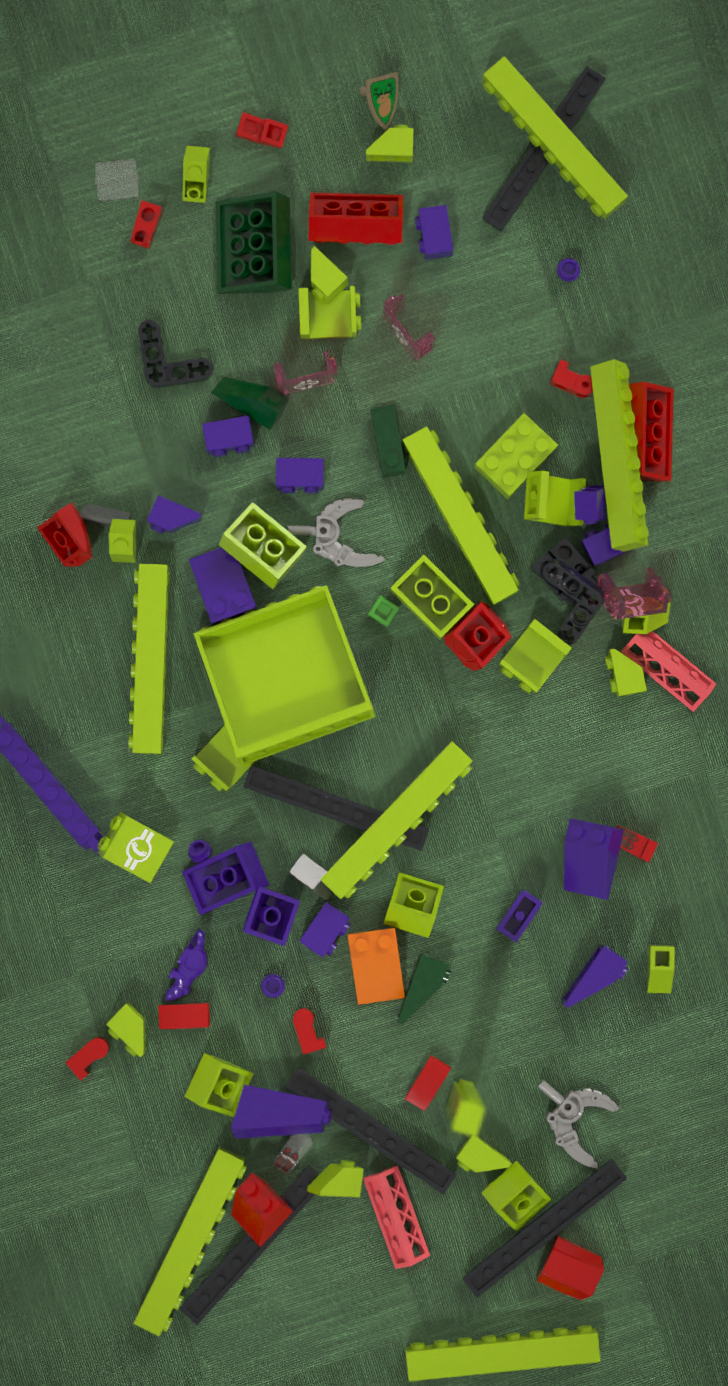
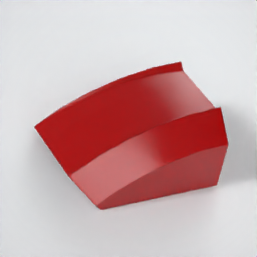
[37,502,92,567]
[444,601,511,671]
[536,1235,604,1300]

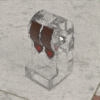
[272,1134,314,1176]

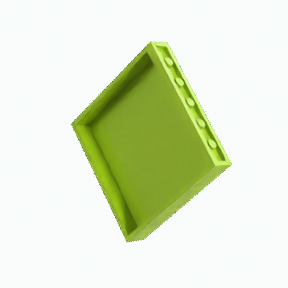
[193,585,376,766]

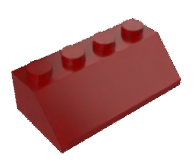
[309,193,403,245]
[629,382,674,482]

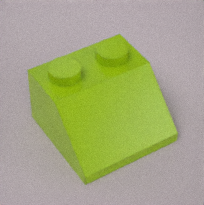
[383,872,444,938]
[184,1053,254,1117]
[481,1161,552,1232]

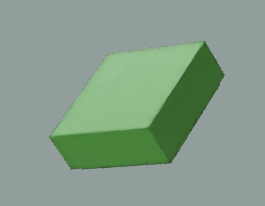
[368,595,400,628]

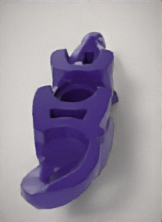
[165,929,208,1001]

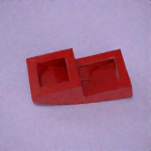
[235,112,288,148]
[158,1003,210,1029]
[405,1055,451,1111]

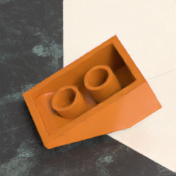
[348,927,405,1005]

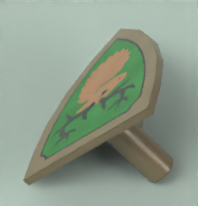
[360,72,399,130]

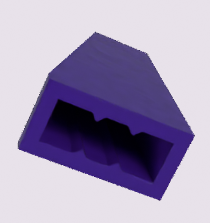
[231,1085,332,1139]

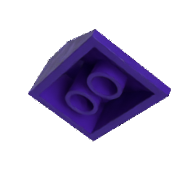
[189,547,257,626]
[564,818,624,900]
[182,842,269,915]
[560,944,629,1008]

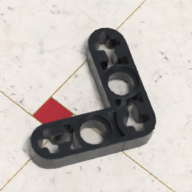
[138,320,213,388]
[543,559,605,645]

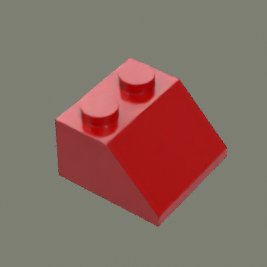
[231,1173,293,1247]

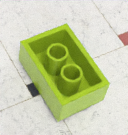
[474,413,558,499]
[219,502,307,589]
[390,555,474,640]

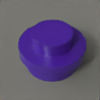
[557,258,580,282]
[188,840,212,863]
[261,974,285,998]

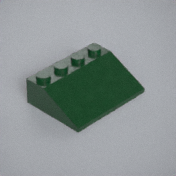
[216,191,292,294]

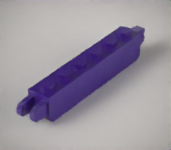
[0,715,103,856]

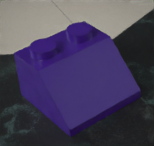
[242,886,300,946]

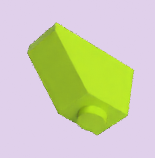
[366,125,414,162]
[311,246,348,304]
[109,519,136,563]
[455,1135,512,1173]
[307,1160,364,1197]

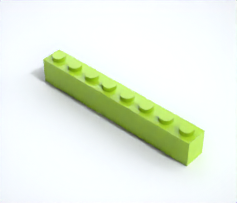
[482,56,628,220]
[590,359,649,552]
[402,426,520,606]
[128,564,169,754]
[320,741,473,899]
[445,1079,485,1137]
[133,1146,247,1336]
[405,1325,601,1381]

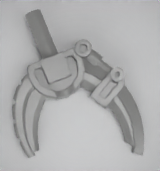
[288,498,385,567]
[537,1080,619,1169]

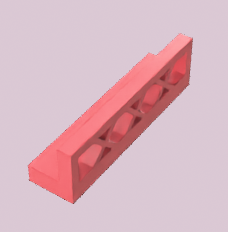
[621,631,716,712]
[363,1165,430,1269]

